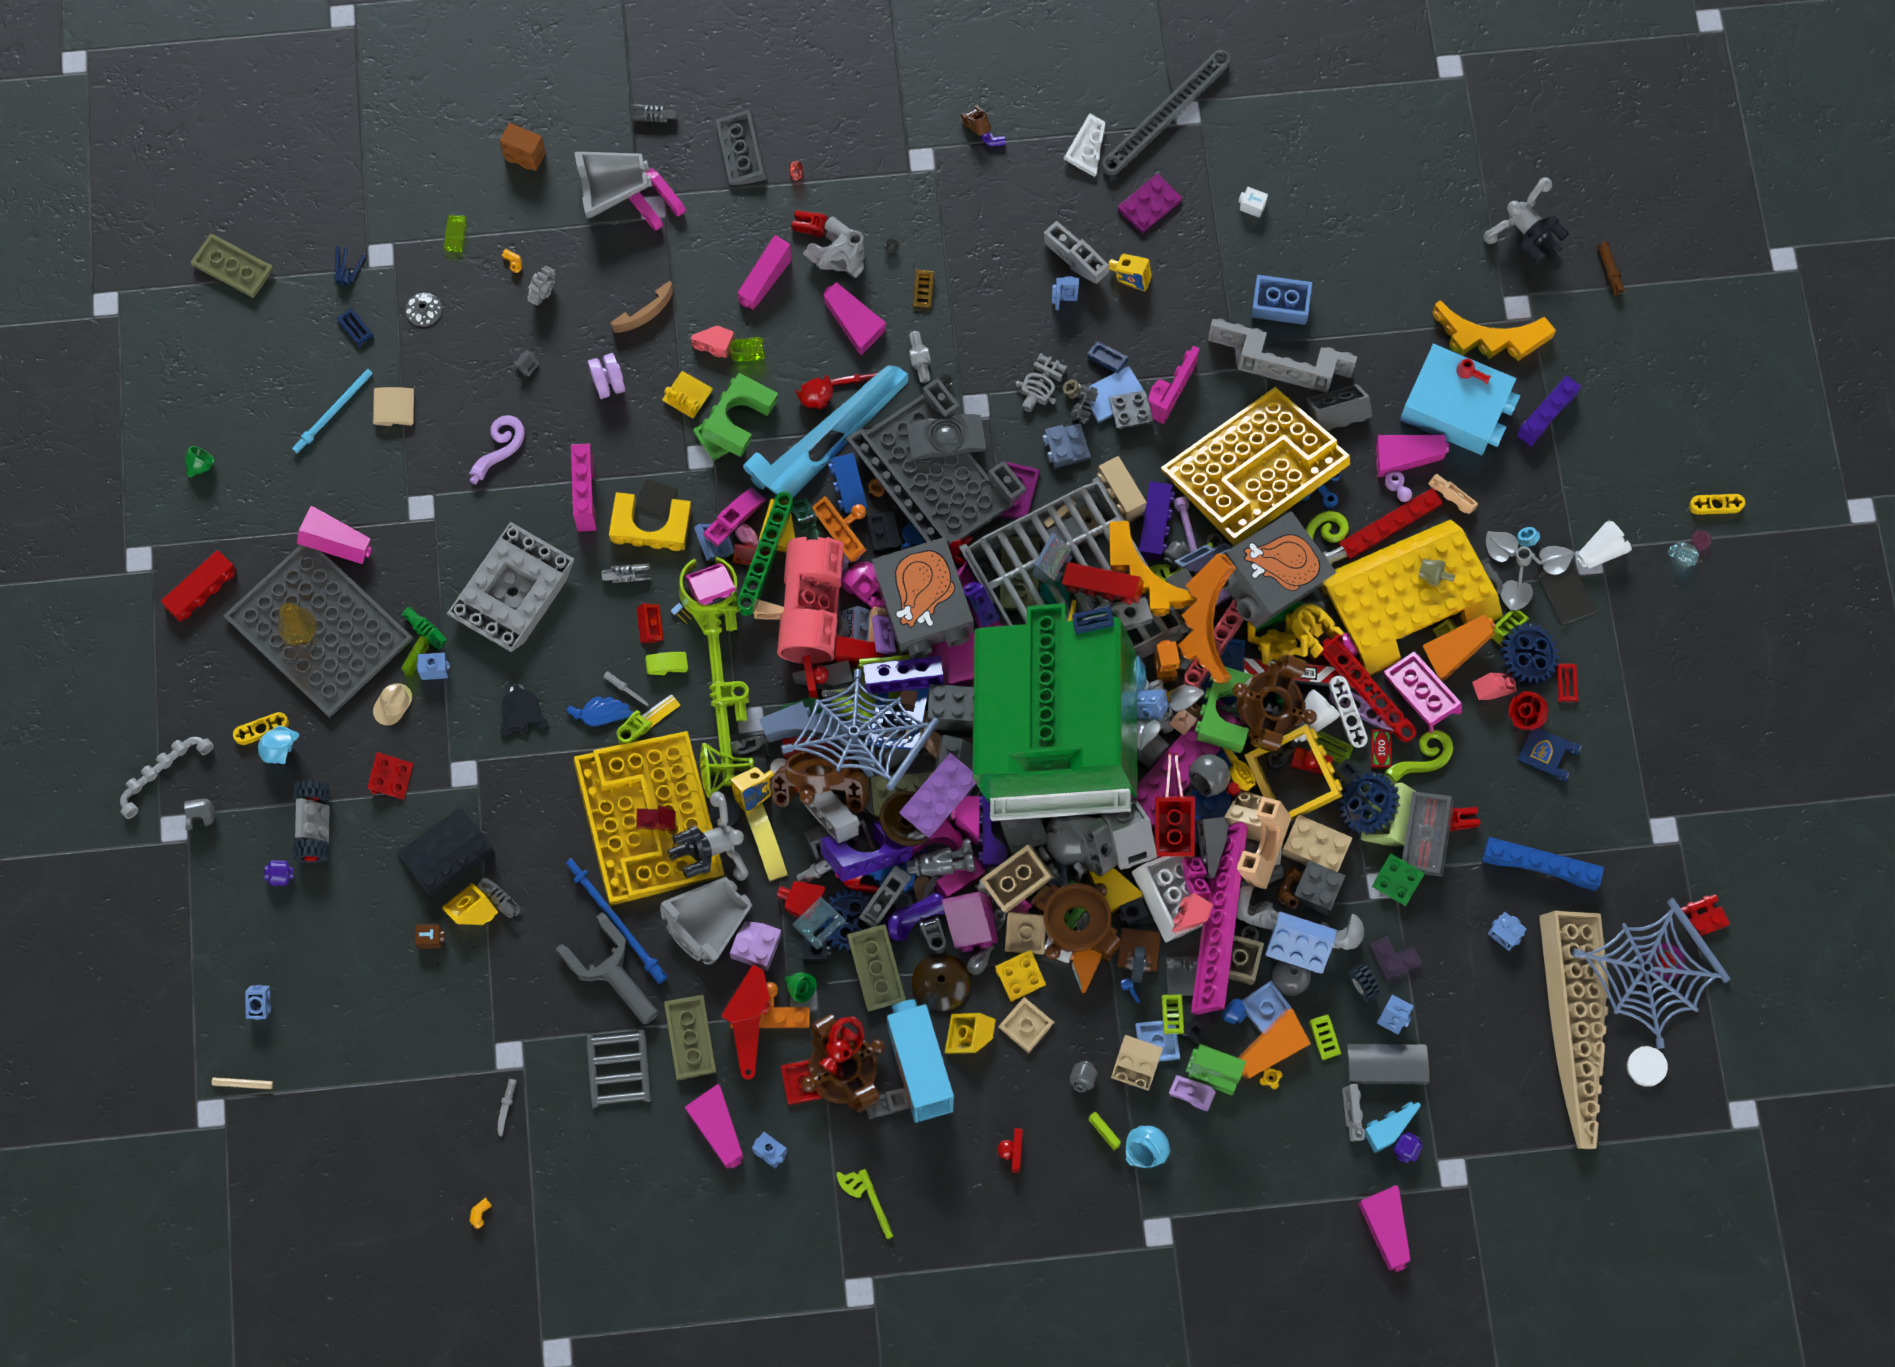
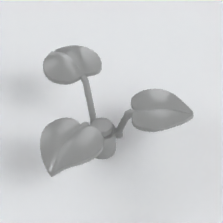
[1486,531,1574,611]
[1137,679,1205,750]

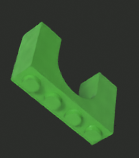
[701,373,778,457]
[1195,666,1253,753]
[1185,1044,1246,1095]

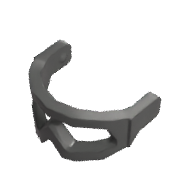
[730,734,768,756]
[1065,862,1088,883]

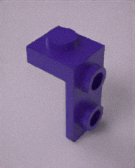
[963,582,999,627]

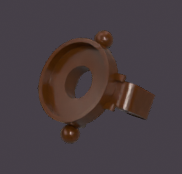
[1233,654,1317,752]
[771,749,869,813]
[1031,883,1121,962]
[801,1014,886,1113]

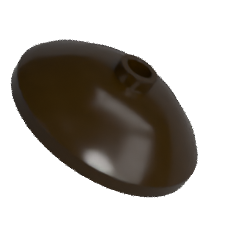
[879,791,933,847]
[912,953,971,1012]

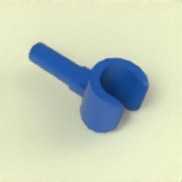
[1120,978,1141,1003]

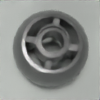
[1188,754,1231,797]

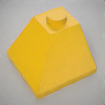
[441,883,498,925]
[945,1013,996,1054]

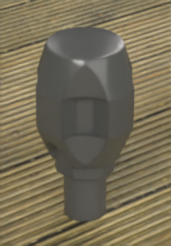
[967,945,994,975]

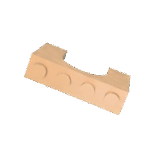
[1237,797,1291,889]

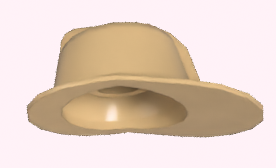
[373,683,412,726]

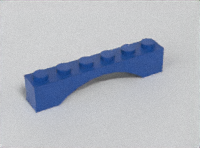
[1481,837,1604,891]

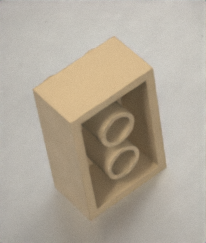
[1097,456,1147,524]
[1281,814,1352,872]
[980,845,1054,912]

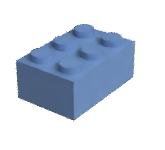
[1251,275,1312,325]
[1265,912,1336,974]

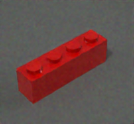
[161,550,237,622]
[1062,562,1144,605]

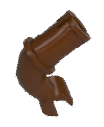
[1278,866,1302,909]

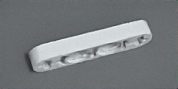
[1329,676,1367,748]

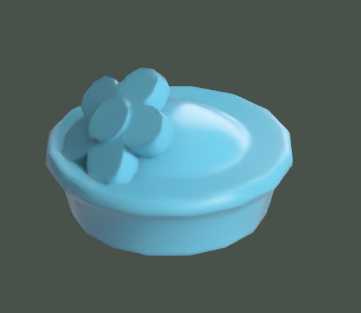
[1517,527,1540,547]

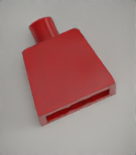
[776,881,826,926]

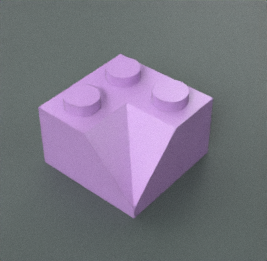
[730,922,782,971]

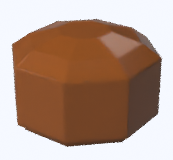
[868,478,886,498]

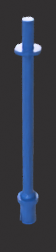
[566,859,668,984]

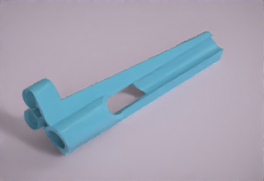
[743,365,908,502]

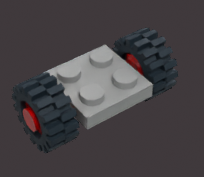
[292,780,330,863]

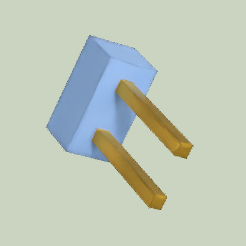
[671,603,692,624]

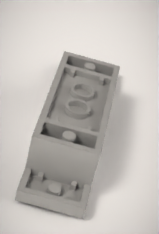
[1208,319,1357,393]

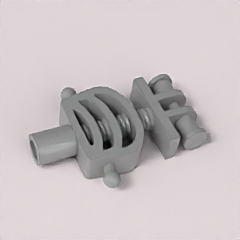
[1016,353,1068,412]

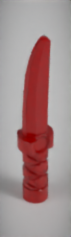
[831,373,877,386]

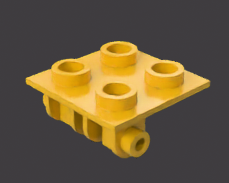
[662,371,713,418]
[995,949,1046,1002]

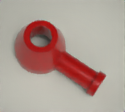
[1456,359,1491,384]

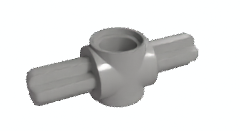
[909,331,931,383]

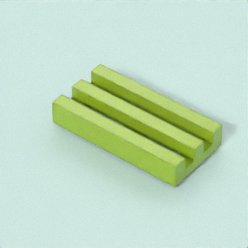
[1089,1112,1121,1151]

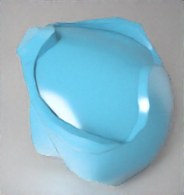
[258,726,299,764]
[1126,1126,1170,1168]

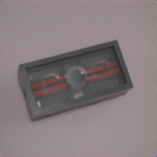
[1402,791,1454,877]

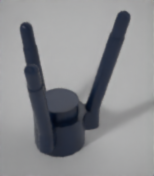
[334,245,366,286]

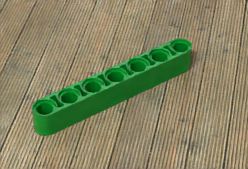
[737,491,793,616]

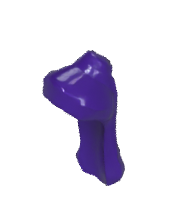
[882,893,945,942]

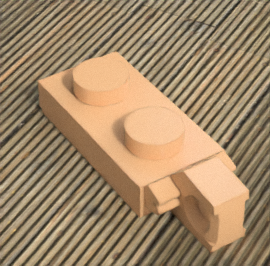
[1429,474,1478,514]

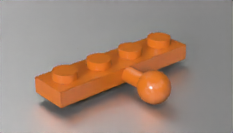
[811,496,866,562]
[730,982,810,1028]

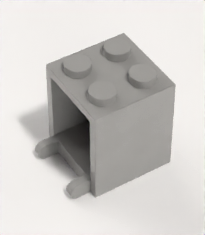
[1100,799,1157,870]

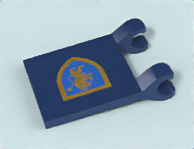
[1518,728,1581,782]

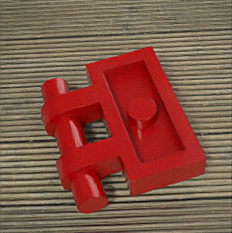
[1681,894,1730,939]

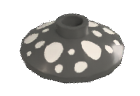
[405,292,442,327]

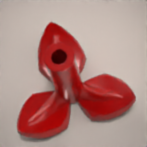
[948,535,973,566]

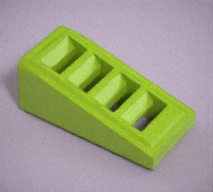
[1492,610,1529,647]
[1161,995,1184,1034]
[1309,1014,1341,1060]

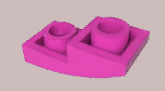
[1182,858,1211,898]

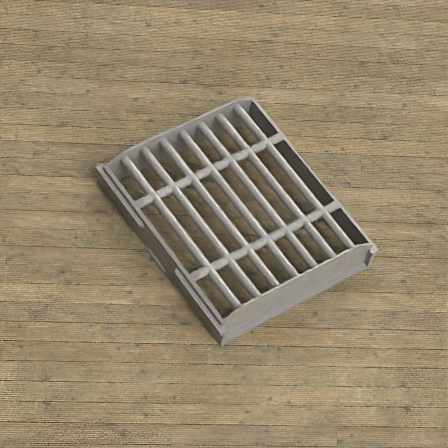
[959,476,1188,658]

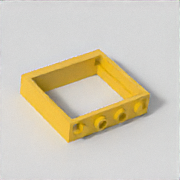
[1244,724,1343,822]

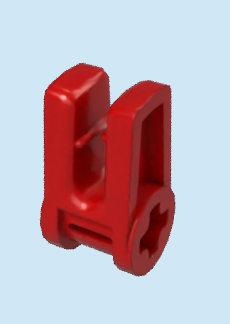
[791,210,829,237]
[1450,807,1480,831]

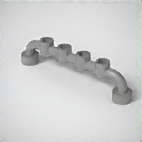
[120,737,214,819]

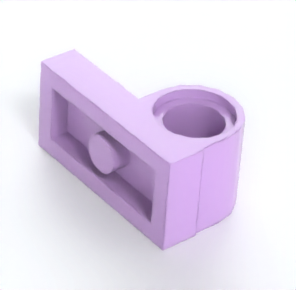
[1169,1075,1216,1111]

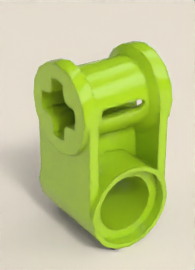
[617,710,652,745]

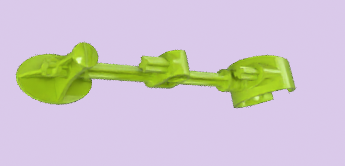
[679,557,755,798]

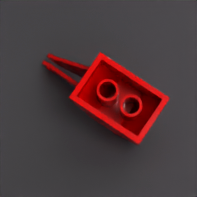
[1154,753,1195,856]
[721,964,772,1080]

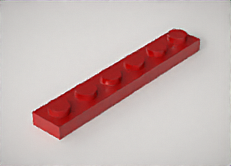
[1338,488,1443,560]

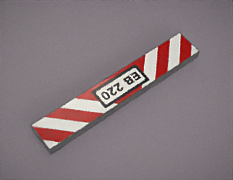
[1242,658,1356,689]

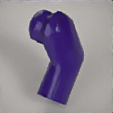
[980,132,1006,147]

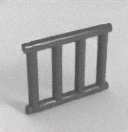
[586,1030,651,1108]

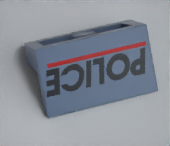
[842,606,870,641]

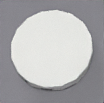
[1627,1046,1668,1087]

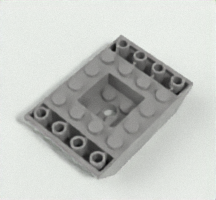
[447,522,574,652]

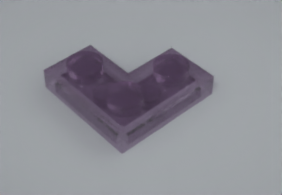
[1369,936,1422,980]

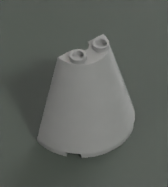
[575,152,652,219]
[660,877,752,964]

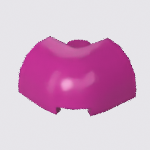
[841,561,879,603]

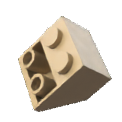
[1224,791,1275,842]
[1111,1035,1163,1091]

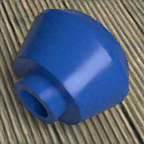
[1222,998,1247,1024]

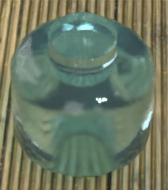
[1668,541,1699,568]

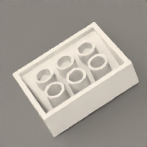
[1132,856,1206,943]

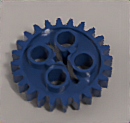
[1499,623,1560,685]
[1339,772,1400,835]
[819,889,882,953]

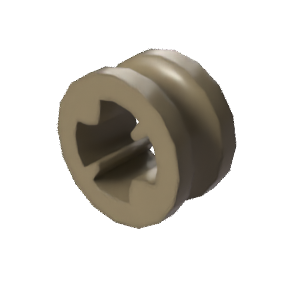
[1063,379,1081,398]

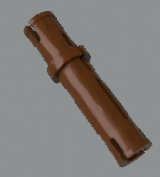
[1597,241,1625,295]

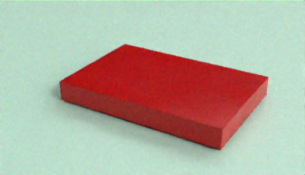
[781,1060,844,1105]

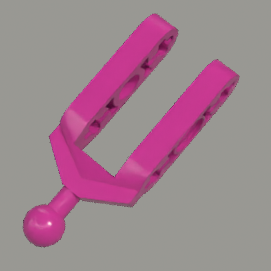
[629,168,686,231]

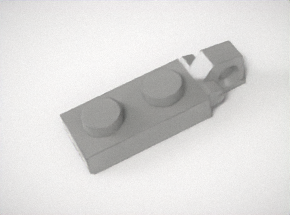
[1342,1084,1365,1141]

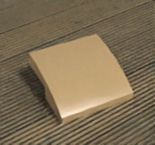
[373,387,414,426]

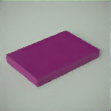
[999,462,1040,520]

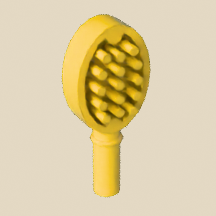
[1223,748,1256,791]

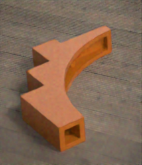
[1178,554,1236,683]

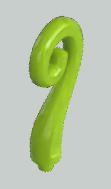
[1305,511,1349,543]
[1384,730,1453,783]

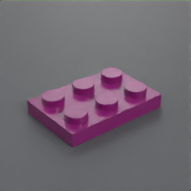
[1117,173,1182,234]

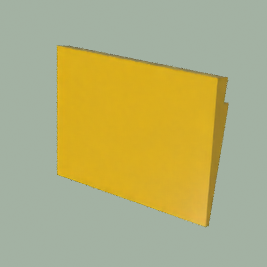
[1161,387,1350,546]
[573,731,725,906]

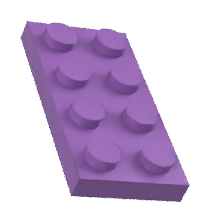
[899,753,976,839]

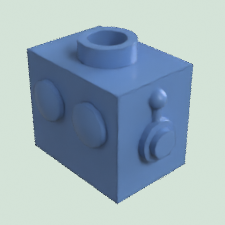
[417,653,450,680]
[1137,690,1169,720]
[1488,912,1527,951]
[245,985,271,1020]
[1377,995,1413,1034]
[752,1132,787,1168]

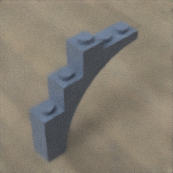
[759,702,875,778]

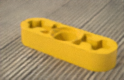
[1689,494,1745,515]
[233,712,289,745]

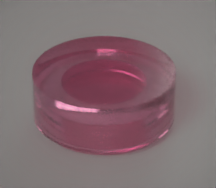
[1691,530,1711,550]

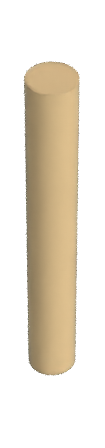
[212,1078,273,1089]

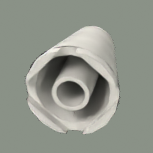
[1577,520,1632,569]
[1290,690,1340,743]

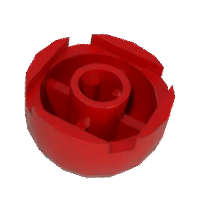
[795,375,833,410]
[1508,691,1549,730]

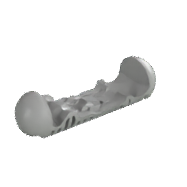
[1236,885,1364,950]

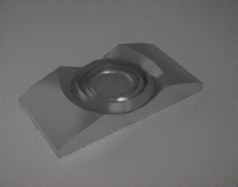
[907,414,986,460]

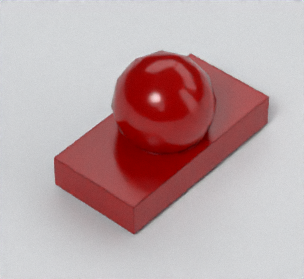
[803,655,829,698]
[1291,747,1333,776]
[997,1128,1023,1172]

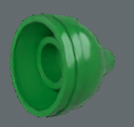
[185,446,215,478]
[785,972,817,1003]

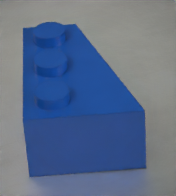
[828,453,868,514]

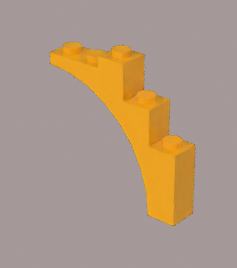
[1432,300,1556,361]
[1109,521,1197,617]

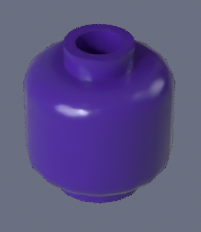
[264,860,293,886]
[1393,1132,1423,1164]

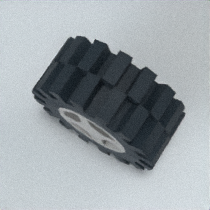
[1348,963,1382,1002]

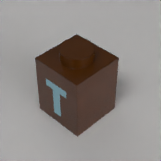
[415,924,445,949]

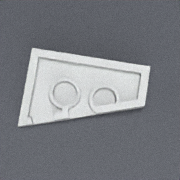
[1064,114,1105,177]

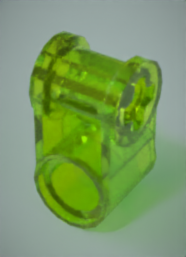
[730,337,766,362]

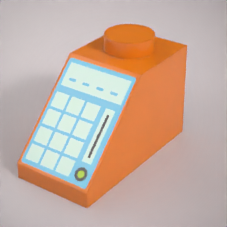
[1070,949,1102,993]

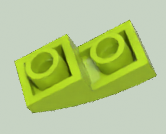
[645,652,688,675]

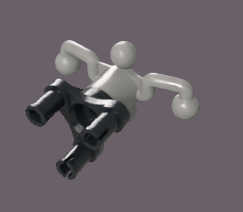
[1484,177,1570,264]
[667,792,748,881]

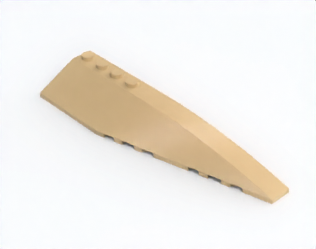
[1539,911,1609,1149]

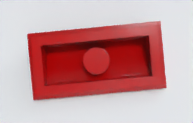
[637,603,664,643]

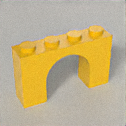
[609,492,692,551]

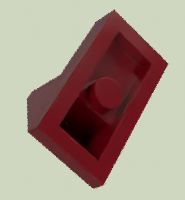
[636,805,676,831]

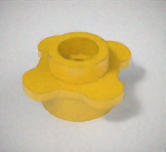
[1260,1067,1282,1089]

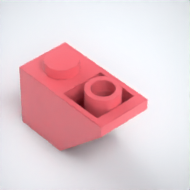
[691,326,735,358]
[1472,673,1517,700]
[1172,893,1213,933]

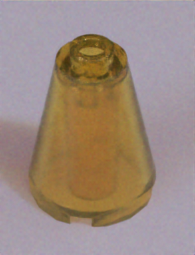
[278,603,316,645]

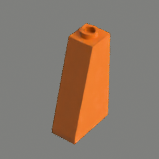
[1423,614,1496,681]
[1238,1008,1311,1078]

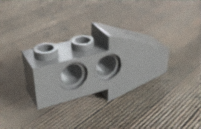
[1044,221,1109,284]
[1082,597,1153,631]

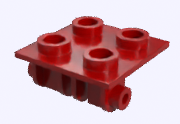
[367,752,413,800]

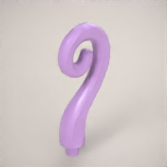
[470,415,525,484]

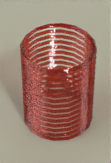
[789,161,803,181]

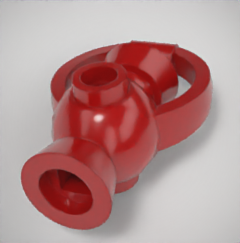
[819,1016,864,1074]

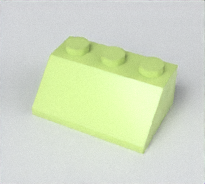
[1361,783,1416,846]

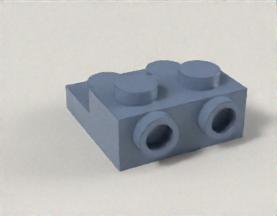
[1042,423,1091,468]

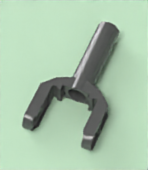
[556,912,659,1025]

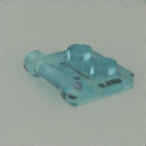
[793,897,846,949]

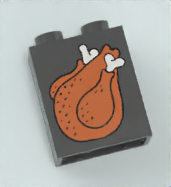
[1222,511,1337,628]
[872,537,974,658]

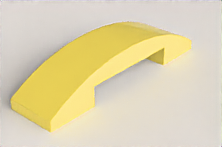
[745,804,788,882]

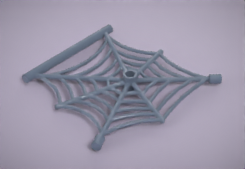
[781,669,939,791]
[1572,898,1731,1049]

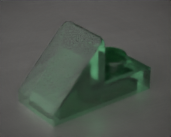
[792,498,817,531]

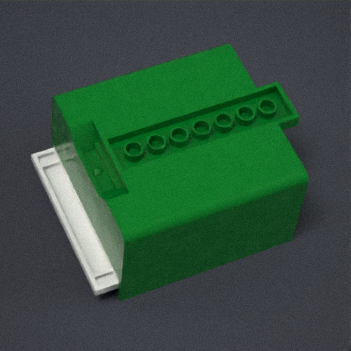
[973,603,1138,821]

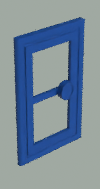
[868,687,929,750]

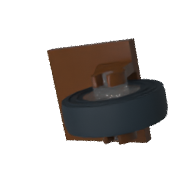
[1117,928,1161,983]

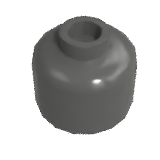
[1163,541,1190,569]
[1069,1061,1098,1092]

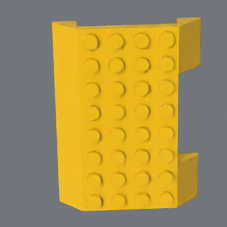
[1320,519,1503,676]

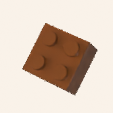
[499,123,546,171]

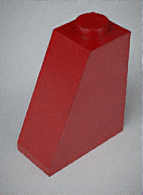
[835,636,886,667]

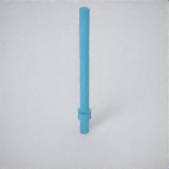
[292,369,373,454]

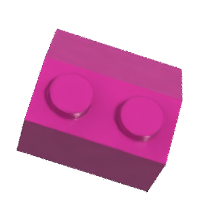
[951,796,979,845]

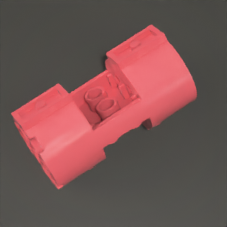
[777,537,844,664]

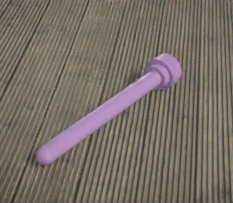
[1173,497,1199,574]

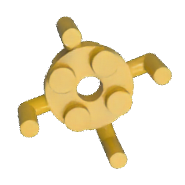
[1248,614,1308,664]

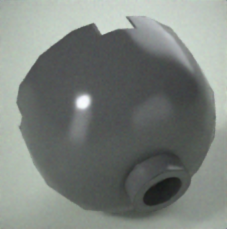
[1271,960,1311,996]

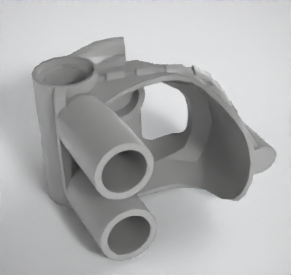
[803,216,865,278]

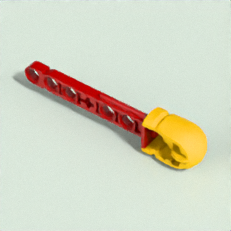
[1290,604,1416,742]

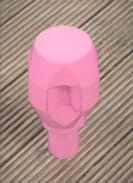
[735,523,759,546]

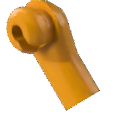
[502,249,522,273]
[470,1198,492,1228]

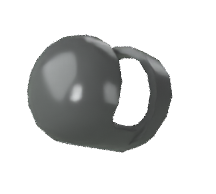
[184,799,215,830]

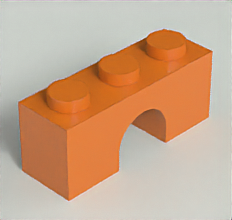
[1153,640,1180,683]

